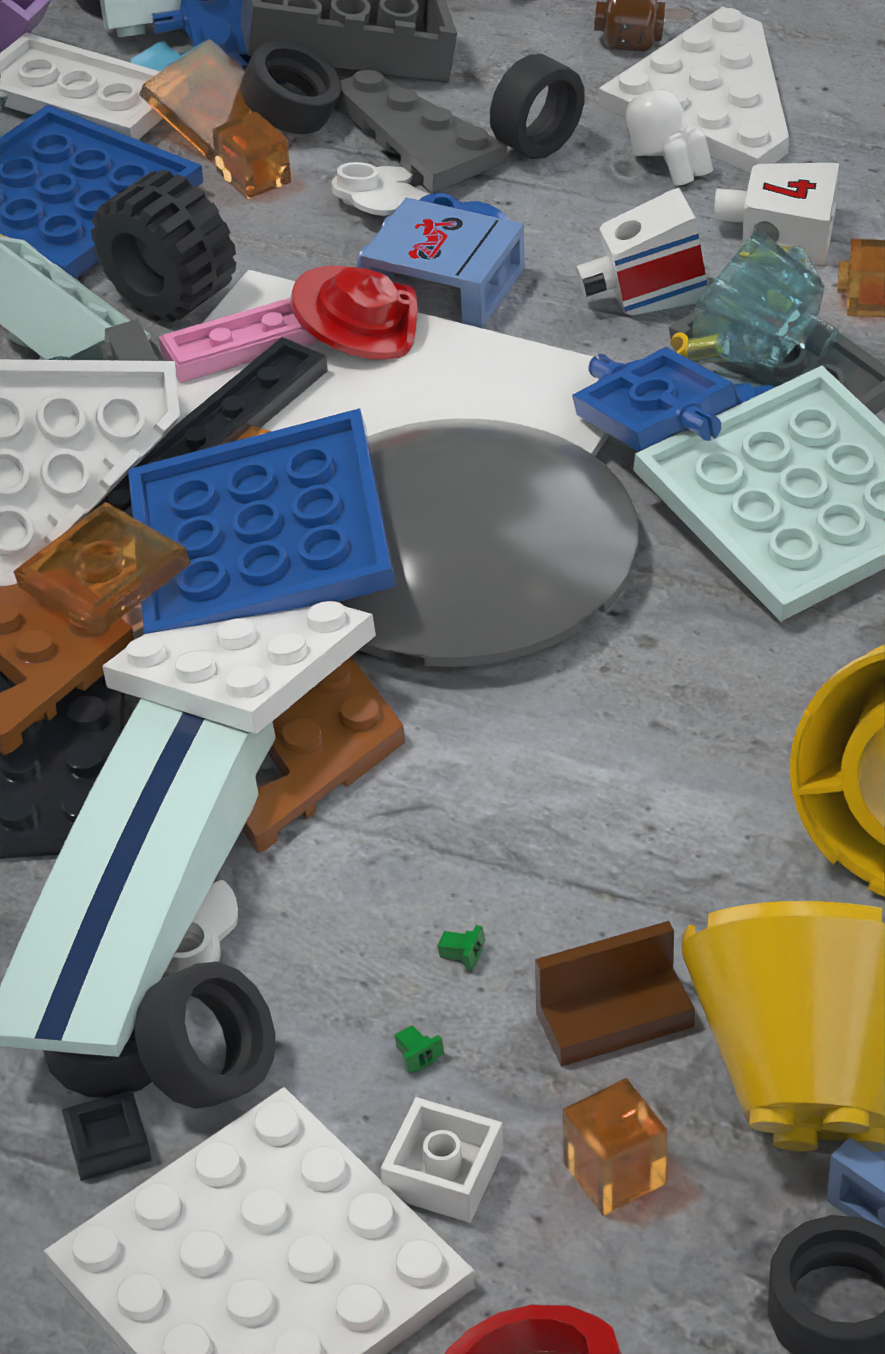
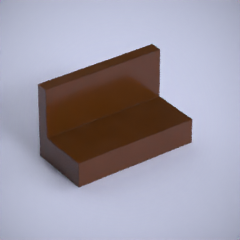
[535,921,695,1067]

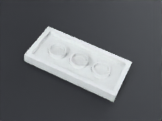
[0,32,188,140]

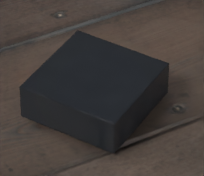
[61,1090,152,1181]

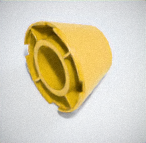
[790,648,885,897]

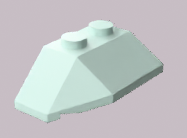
[0,236,151,360]

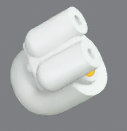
[626,89,713,186]

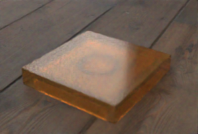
[139,39,265,161]
[13,502,191,636]

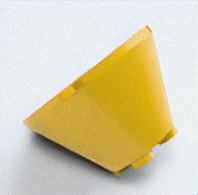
[681,901,885,1152]

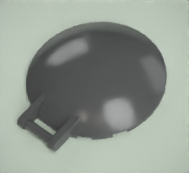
[338,418,638,667]

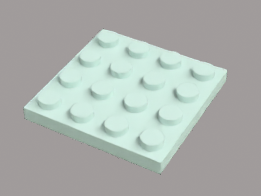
[633,366,885,622]

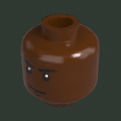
[594,0,665,52]

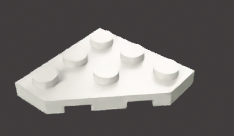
[102,601,376,734]

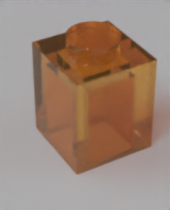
[212,112,291,200]
[837,239,885,317]
[562,1077,667,1216]

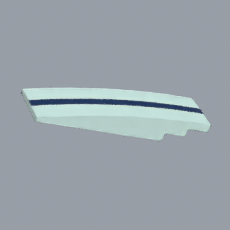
[0,698,276,1057]

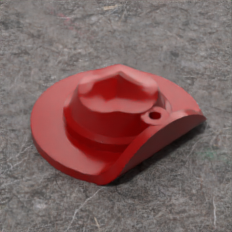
[290,265,417,359]

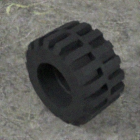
[91,170,237,323]

